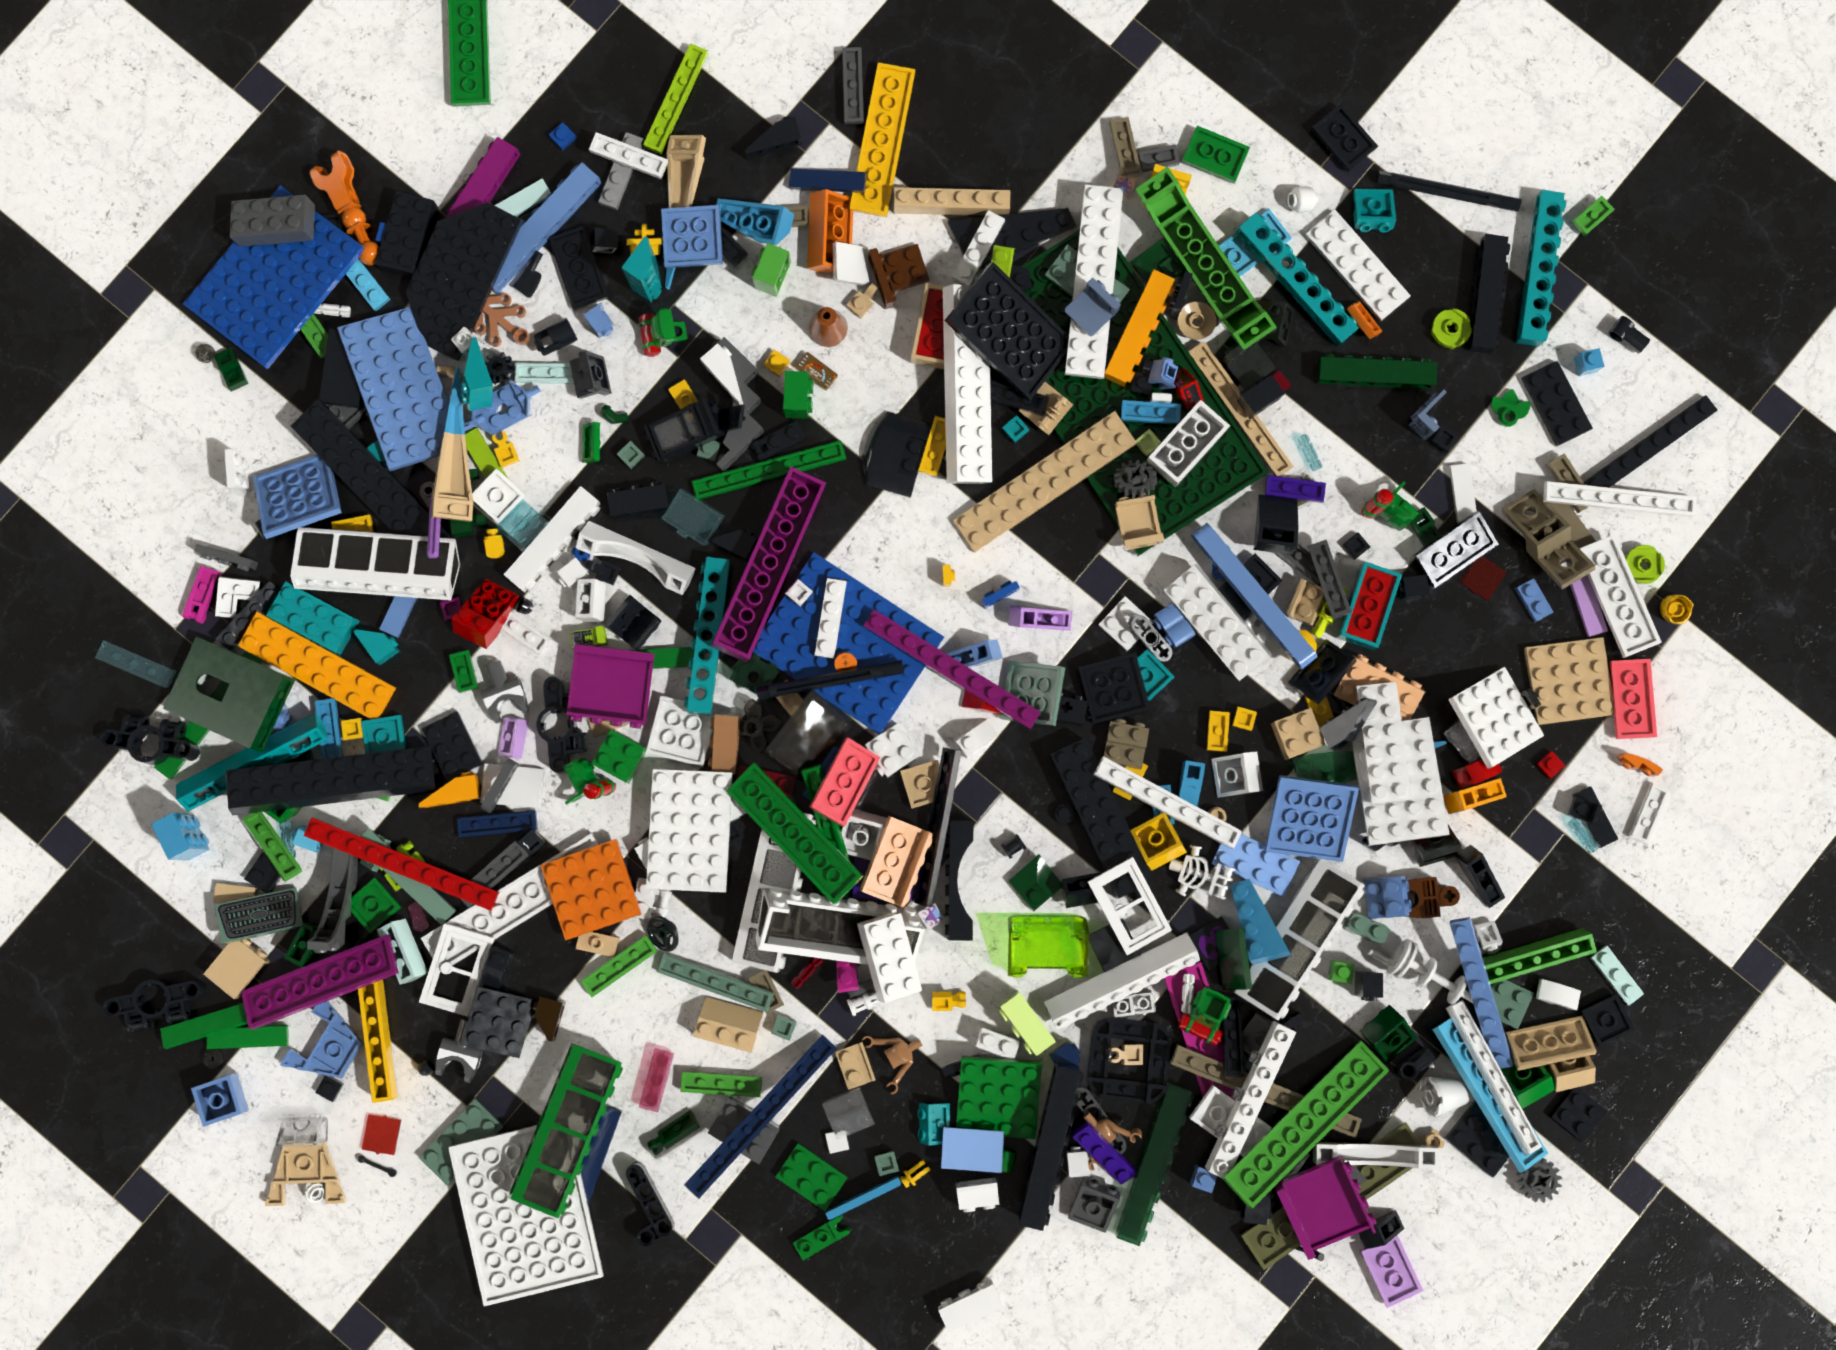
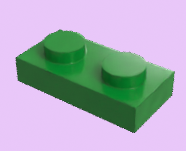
[449,650,479,693]

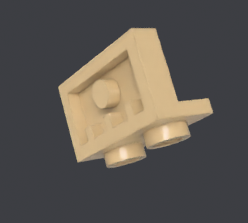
[1286,578,1325,626]

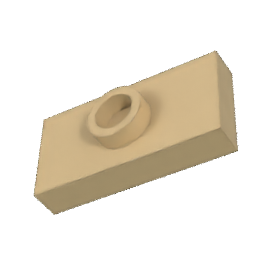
[576,932,620,957]

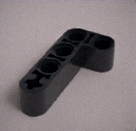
[626,1162,675,1247]

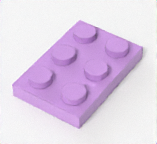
[1359,1235,1424,1308]

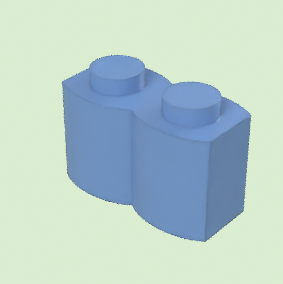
[1153,602,1196,649]

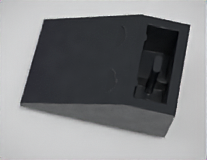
[1253,494,1299,555]

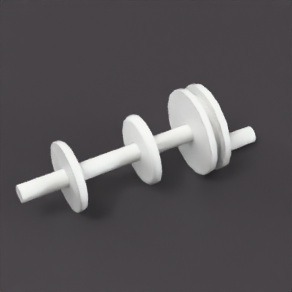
[1368,939,1473,1005]

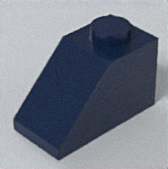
[1048,1041,1080,1066]

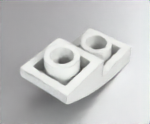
[1536,979,1581,1010]
[1113,992,1156,1017]

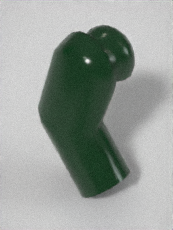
[601,405,629,424]

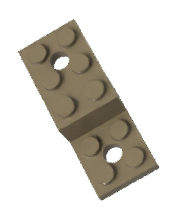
[1502,489,1595,589]

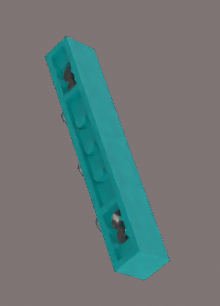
[176,713,328,812]

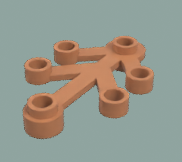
[474,293,530,347]

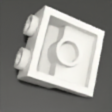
[865,723,920,778]

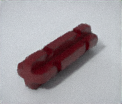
[791,957,823,989]

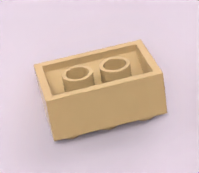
[693,996,764,1053]

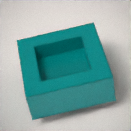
[1002,415,1030,443]

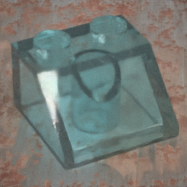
[496,499,549,552]

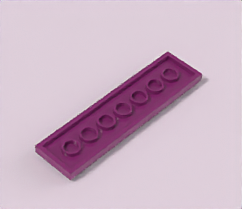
[241,935,399,1030]

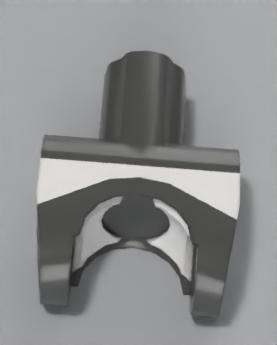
[481,660,529,723]
[435,1019,483,1083]

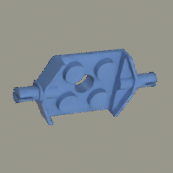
[464,380,541,436]

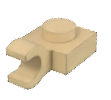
[847,283,878,319]

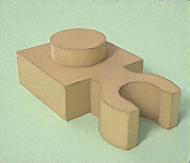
[1108,1044,1143,1065]

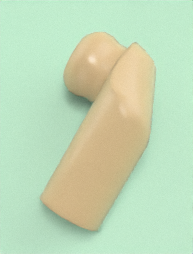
[437,365,463,384]

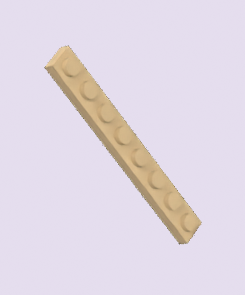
[1188,341,1294,477]

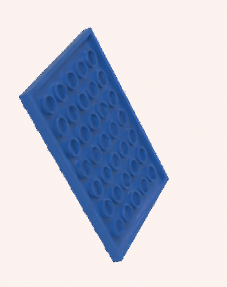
[183,185,365,369]
[753,552,944,735]

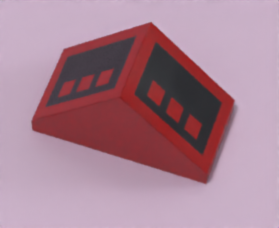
[1173,368,1204,411]

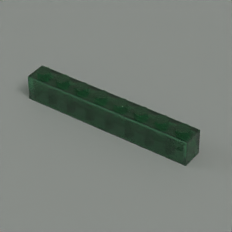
[1115,1082,1194,1246]

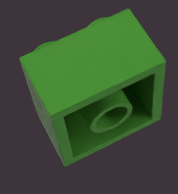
[751,243,791,297]

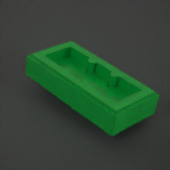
[582,422,601,464]

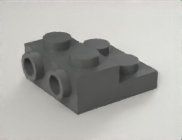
[1068,1177,1120,1233]

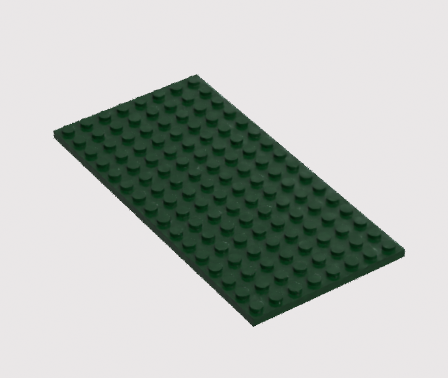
[1020,229,1268,557]

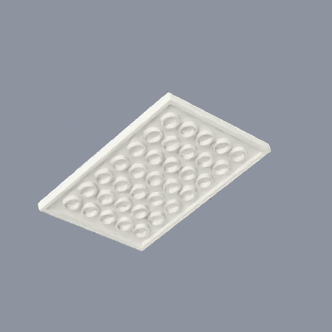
[448,1118,604,1306]

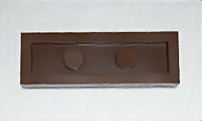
[868,248,896,309]

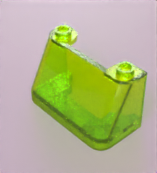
[1007,915,1089,978]

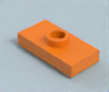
[1347,301,1382,339]

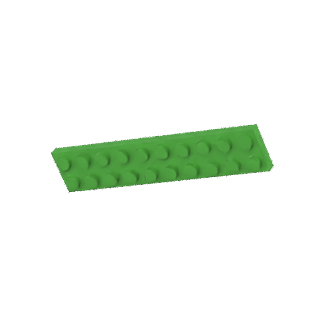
[1222,1041,1389,1209]

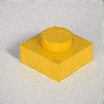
[763,349,790,377]
[943,564,955,587]
[1232,707,1257,731]
[341,718,363,741]

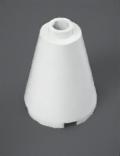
[1420,1077,1475,1117]

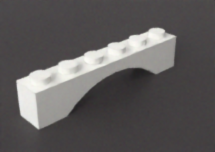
[576,521,695,595]
[1313,1142,1439,1169]

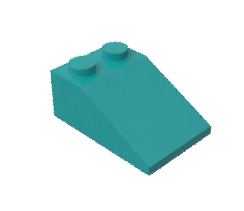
[461,337,493,411]

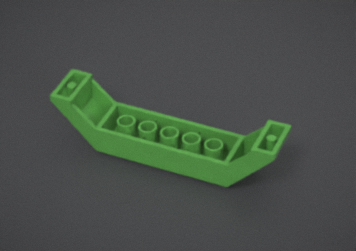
[1135,167,1277,350]

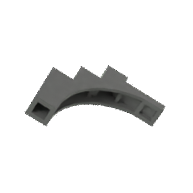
[307,848,358,953]

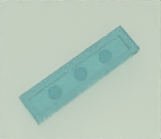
[95,640,176,689]

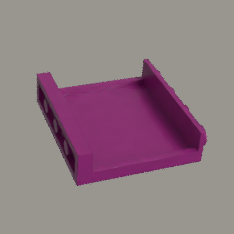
[566,644,654,729]
[1275,1155,1377,1260]

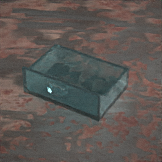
[661,489,725,546]

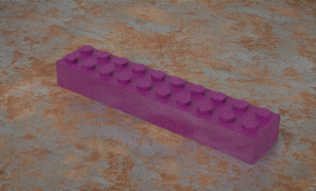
[710,467,826,663]

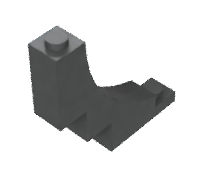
[711,337,764,472]

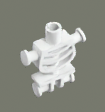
[1169,845,1235,900]

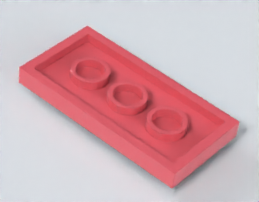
[1609,659,1657,740]
[809,737,880,827]

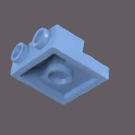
[1364,876,1412,919]

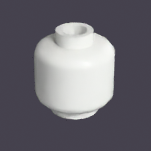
[1288,187,1318,213]

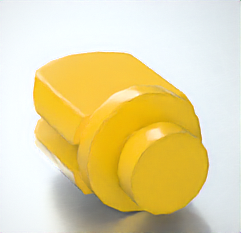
[483,529,505,558]
[899,1160,931,1188]

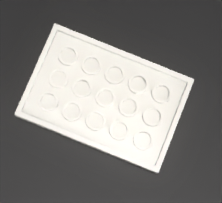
[1351,717,1450,846]
[646,769,733,892]

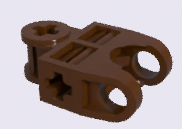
[1405,877,1460,918]

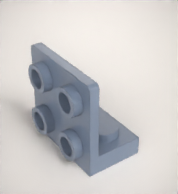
[1409,390,1446,441]

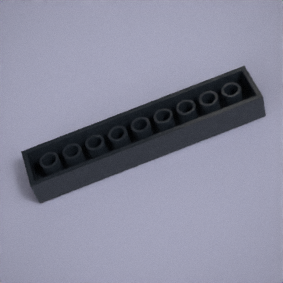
[226,746,436,816]

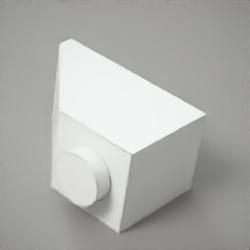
[956,720,998,759]

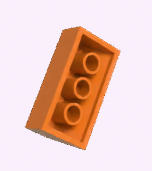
[807,189,853,273]

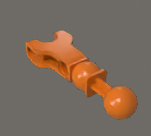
[310,151,380,266]

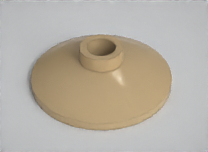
[1177,302,1216,340]

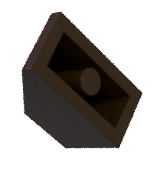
[533,996,566,1042]

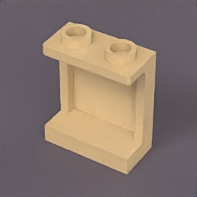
[1115,493,1164,551]
[204,939,270,999]

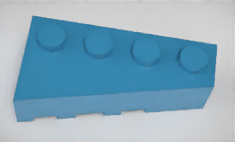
[1230,879,1292,965]

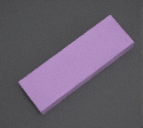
[1570,576,1608,637]

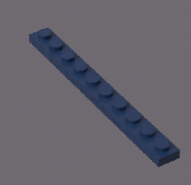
[684,1034,837,1200]

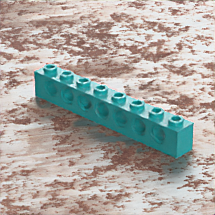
[1516,189,1566,347]
[1236,212,1359,347]
[684,557,730,716]

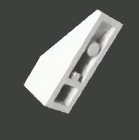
[700,343,743,405]

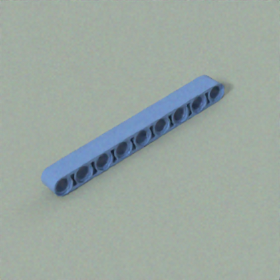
[1191,523,1317,669]

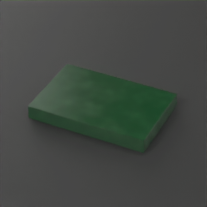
[1214,928,1252,990]

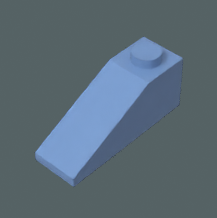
[946,639,1003,668]

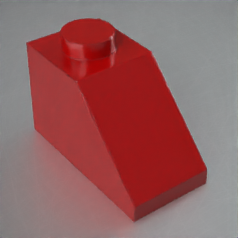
[961,690,1001,715]

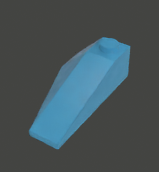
[716,198,794,245]

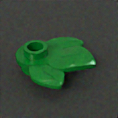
[1491,389,1530,427]

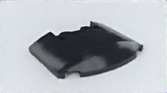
[863,412,932,498]

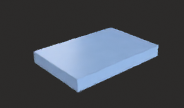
[941,1127,1004,1173]

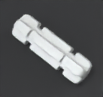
[314,303,351,317]
[1181,974,1195,1014]

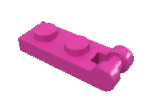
[183,566,221,624]

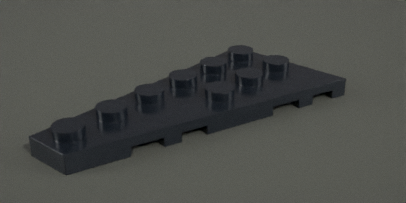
[948,208,1076,271]

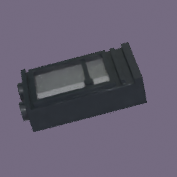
[644,397,726,463]

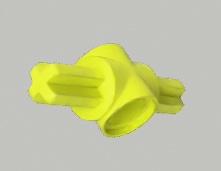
[1311,586,1348,639]

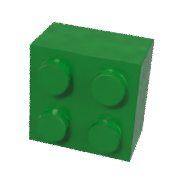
[783,371,814,419]
[591,729,647,784]

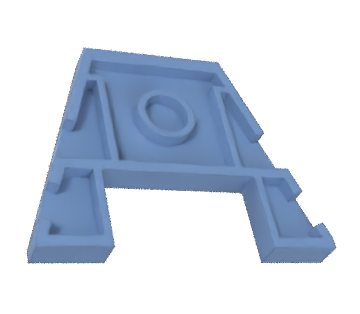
[280,1001,364,1078]

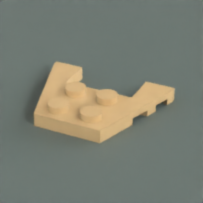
[265,1142,346,1206]

